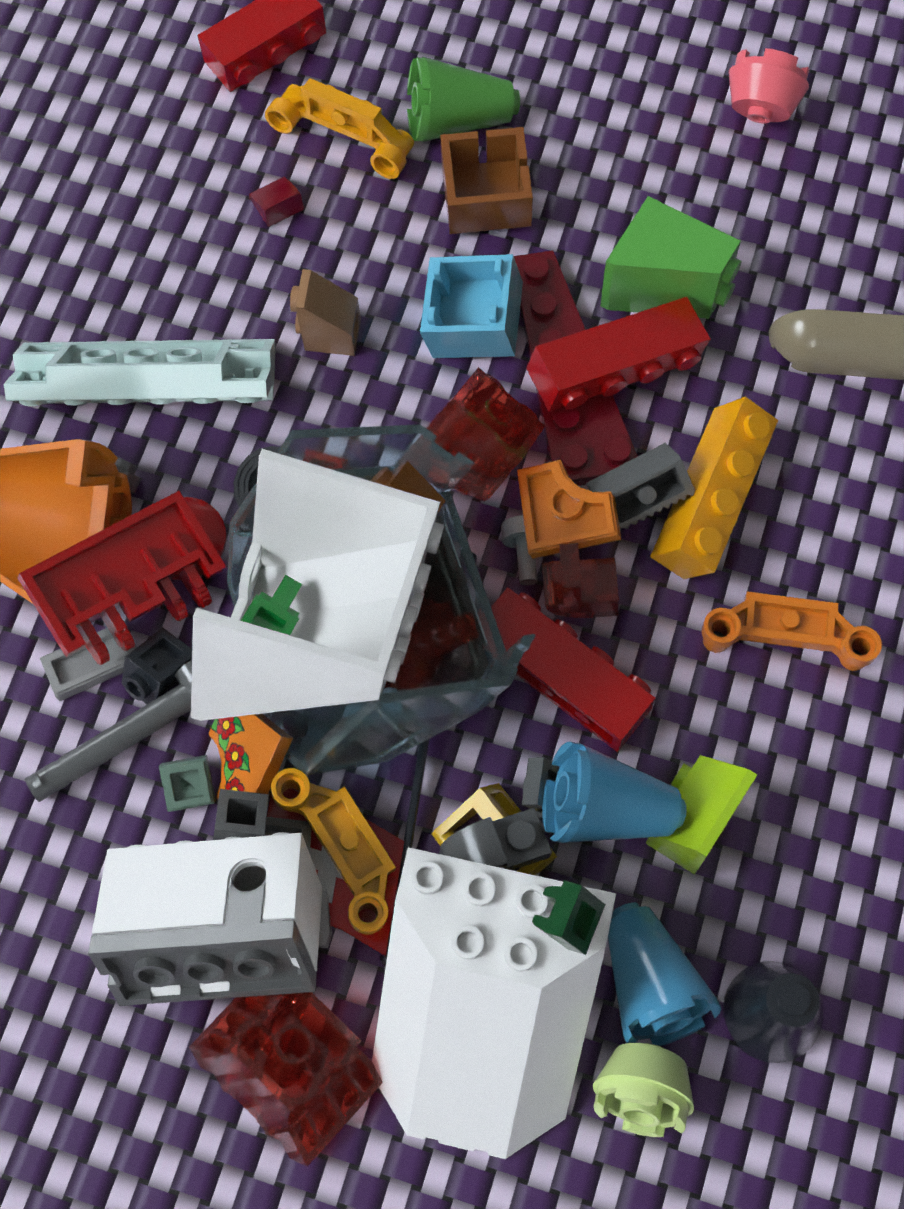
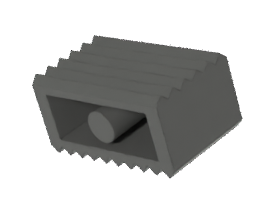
[586,442,695,532]

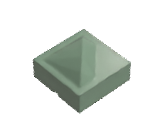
[159,755,216,812]

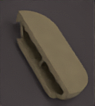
[769,309,904,380]

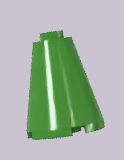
[407,57,520,142]

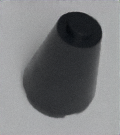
[723,961,823,1063]

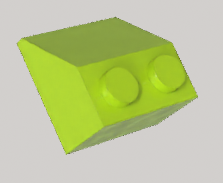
[646,755,757,875]

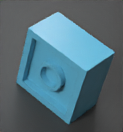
[420,254,523,358]

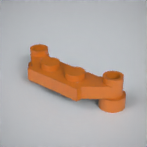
[701,591,882,671]

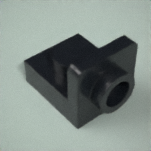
[122,627,192,704]

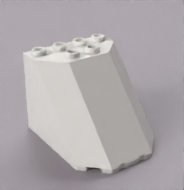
[191,449,444,721]
[370,847,616,1159]

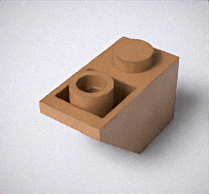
[290,269,361,356]

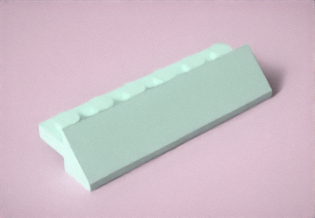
[4,339,275,406]

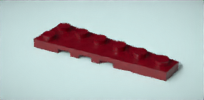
[514,250,638,486]

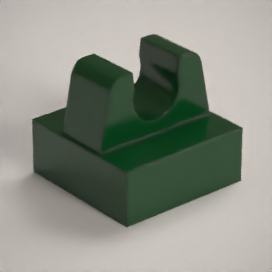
[532,880,606,955]

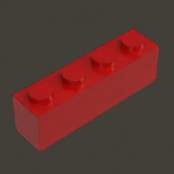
[526,297,711,412]
[473,587,656,752]

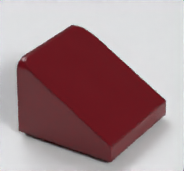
[249,176,304,227]

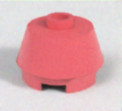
[729,48,809,124]

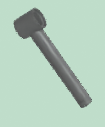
[25,660,192,802]

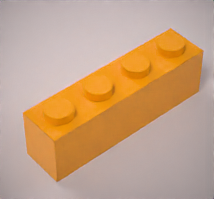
[650,396,778,579]

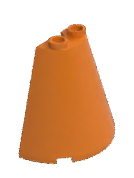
[0,439,132,604]

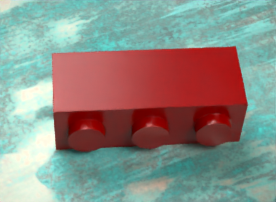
[197,0,326,92]

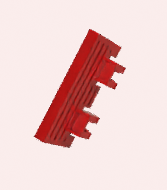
[18,490,227,665]

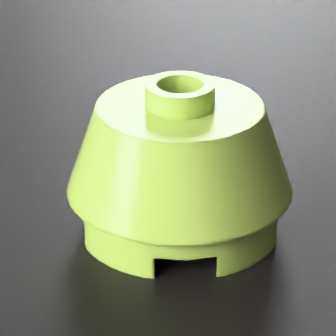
[593,1043,694,1137]

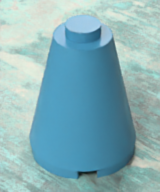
[542,741,686,843]
[608,902,721,1046]

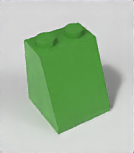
[600,196,742,319]

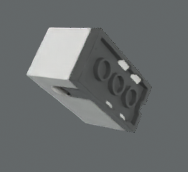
[88,832,323,1006]

